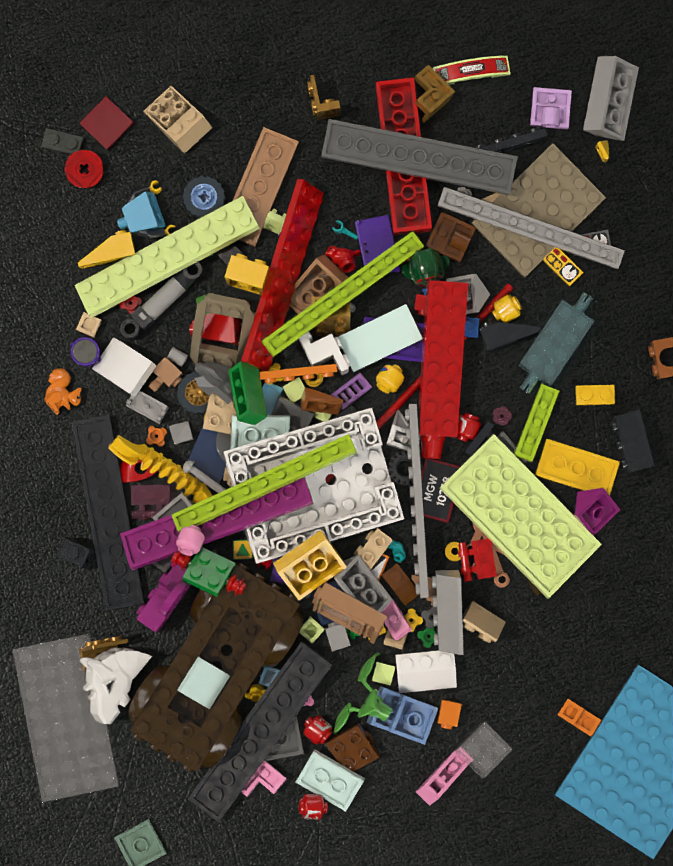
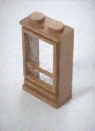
[312,582,387,644]

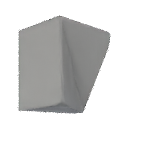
[169,421,194,445]

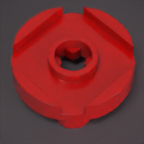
[64,150,103,188]

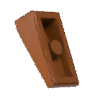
[301,388,343,415]

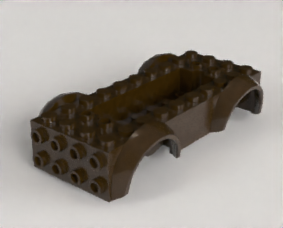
[129,562,303,773]

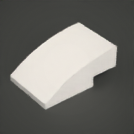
[92,337,156,397]

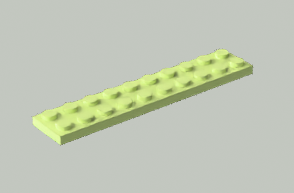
[75,196,260,318]

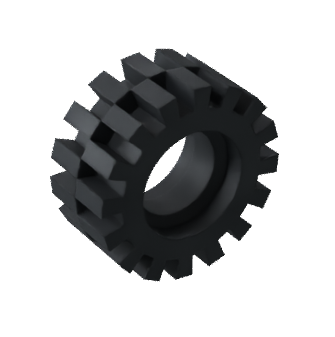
[388,450,423,486]

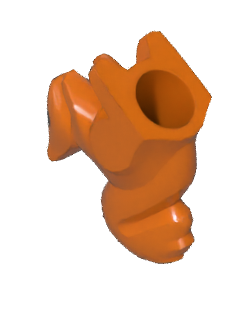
[44,368,82,415]

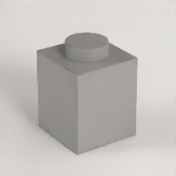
[325,622,350,651]

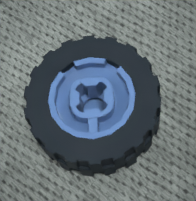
[183,176,225,219]

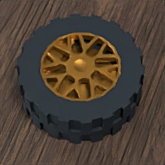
[177,372,209,415]

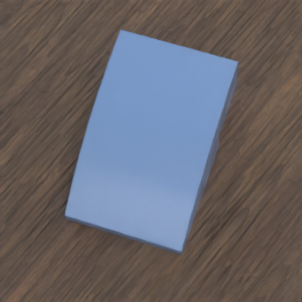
[367,686,438,745]

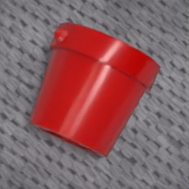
[420,435,445,459]

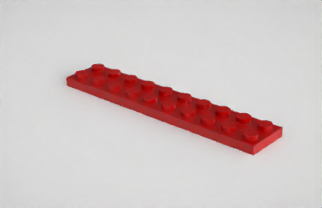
[241,179,324,372]

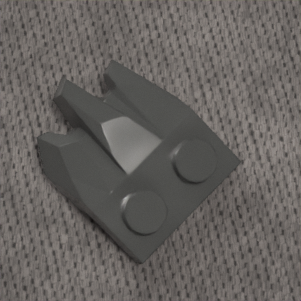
[194,361,233,404]
[271,396,315,432]

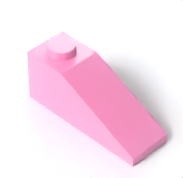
[416,747,472,805]

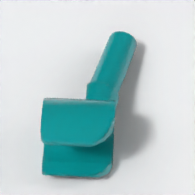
[332,220,358,239]

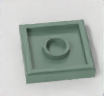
[114,819,167,866]

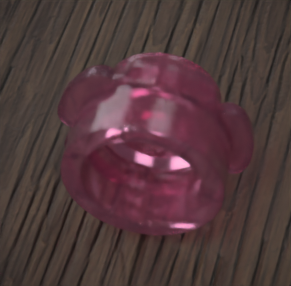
[493,407,511,426]

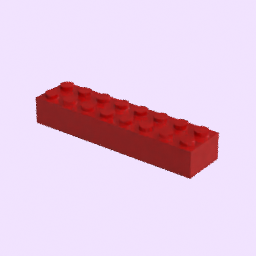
[376,78,432,236]
[418,280,468,437]

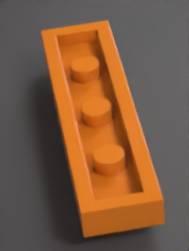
[260,364,337,383]

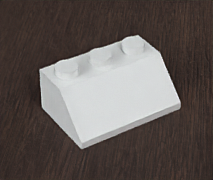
[395,650,457,693]

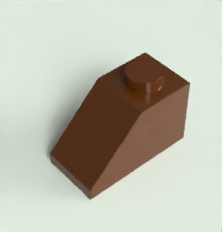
[381,564,420,606]

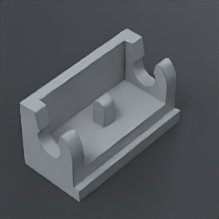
[126,391,169,424]

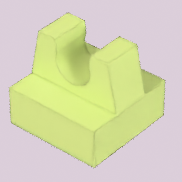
[263,209,286,235]

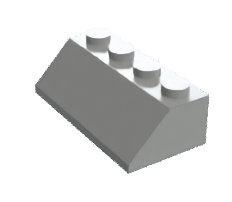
[583,56,639,141]
[432,570,463,655]

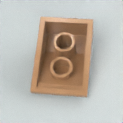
[289,255,349,314]

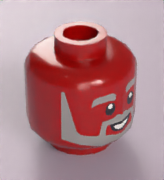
[457,412,481,442]
[304,716,332,745]
[299,794,328,820]

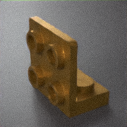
[307,75,340,120]
[312,296,350,337]
[79,636,128,671]

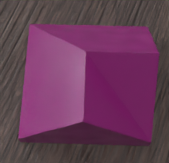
[573,488,620,536]

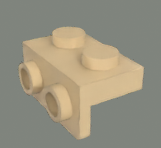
[354,528,392,570]

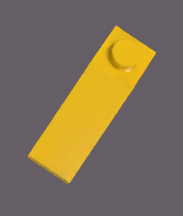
[78,230,136,269]

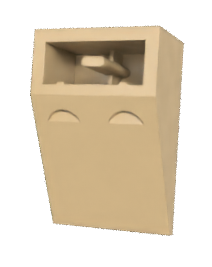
[144,86,212,154]
[462,601,505,643]

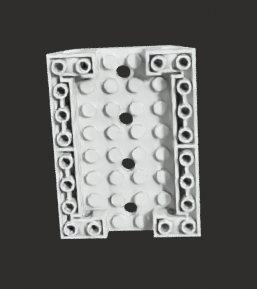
[224,408,404,564]

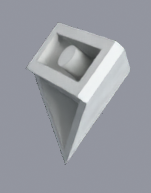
[386,410,420,451]

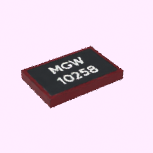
[413,458,460,523]

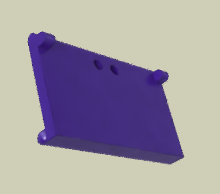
[355,215,400,273]

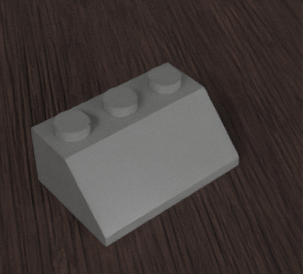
[334,555,393,613]

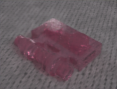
[131,485,170,520]

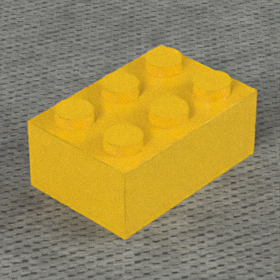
[225,254,269,295]
[273,530,346,600]

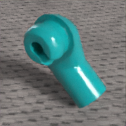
[387,540,406,562]

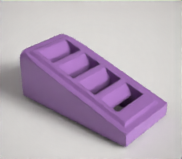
[331,373,372,412]

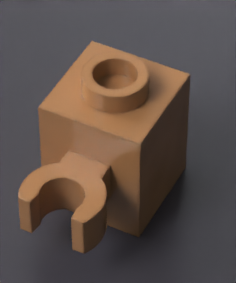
[149,357,183,392]

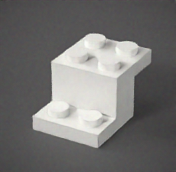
[299,331,350,375]

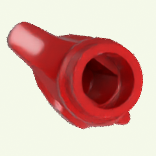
[325,246,361,273]

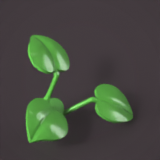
[334,653,392,735]

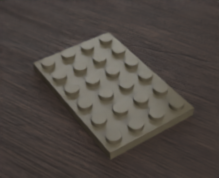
[471,144,606,278]

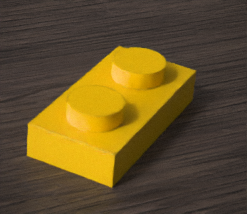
[575,385,615,405]

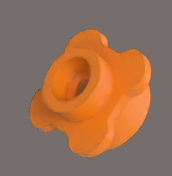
[146,426,167,447]

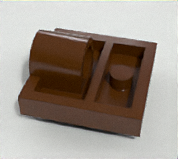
[426,212,476,263]
[326,723,380,772]

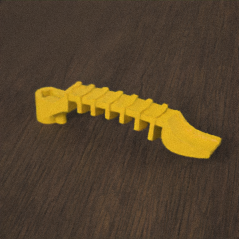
[109,435,213,504]

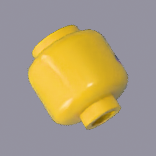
[492,295,522,323]
[376,364,404,393]

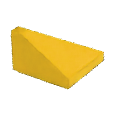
[595,140,609,163]

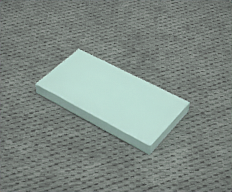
[338,304,423,372]

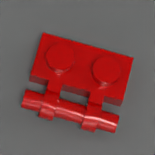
[457,538,497,582]

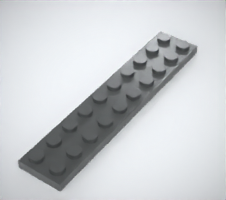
[321,119,518,195]

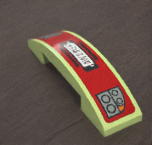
[433,56,510,85]

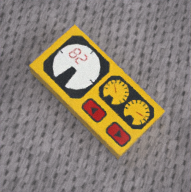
[543,248,583,286]

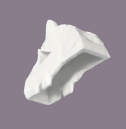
[80,647,152,724]

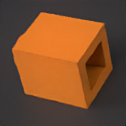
[437,700,462,730]

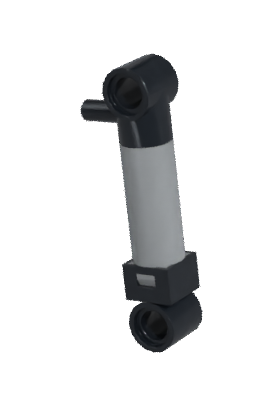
[120,262,203,340]

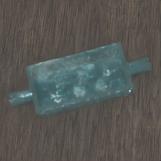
[518,292,594,394]

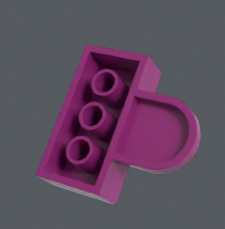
[136,562,191,632]

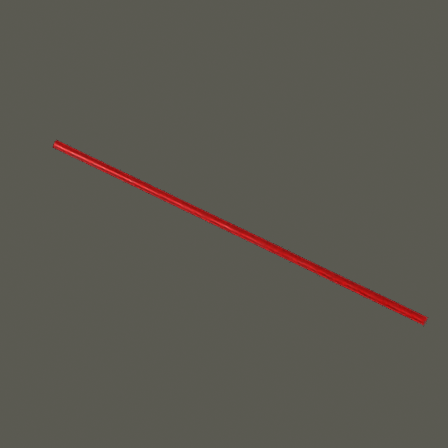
[325,283,513,484]

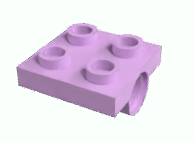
[530,87,571,129]

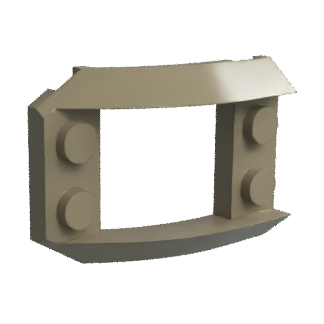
[190,293,255,367]

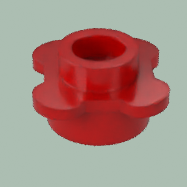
[119,296,142,314]

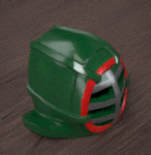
[401,248,450,287]

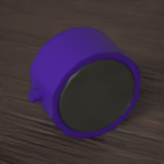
[70,337,101,367]

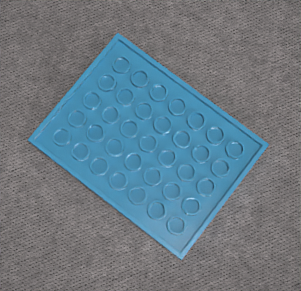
[555,664,673,859]

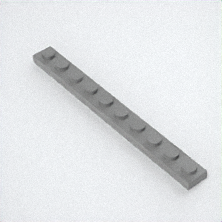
[437,187,624,269]
[405,404,428,599]

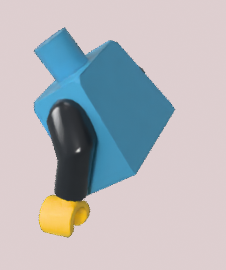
[117,180,175,239]

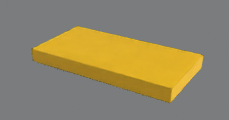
[535,439,620,496]

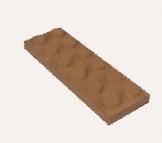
[233,127,299,247]

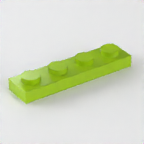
[514,384,559,462]

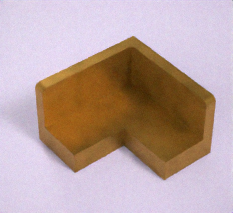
[414,65,455,123]

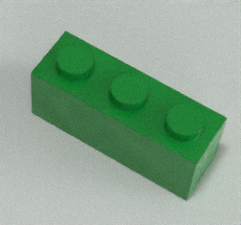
[228,362,267,425]

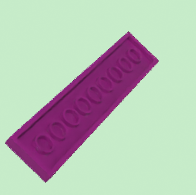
[120,477,314,571]

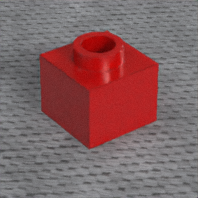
[414,294,426,316]

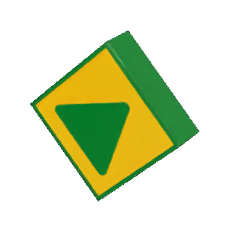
[233,540,253,560]

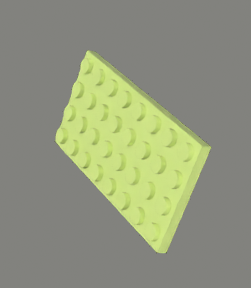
[440,434,602,599]

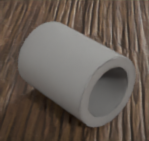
[167,347,188,367]

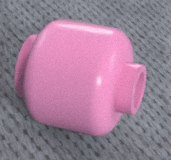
[176,525,205,556]

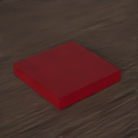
[80,96,133,150]

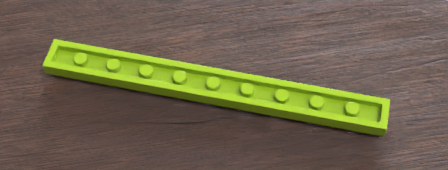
[262,231,424,357]
[172,434,357,533]

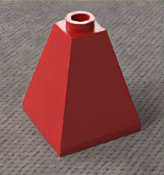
[190,313,243,346]

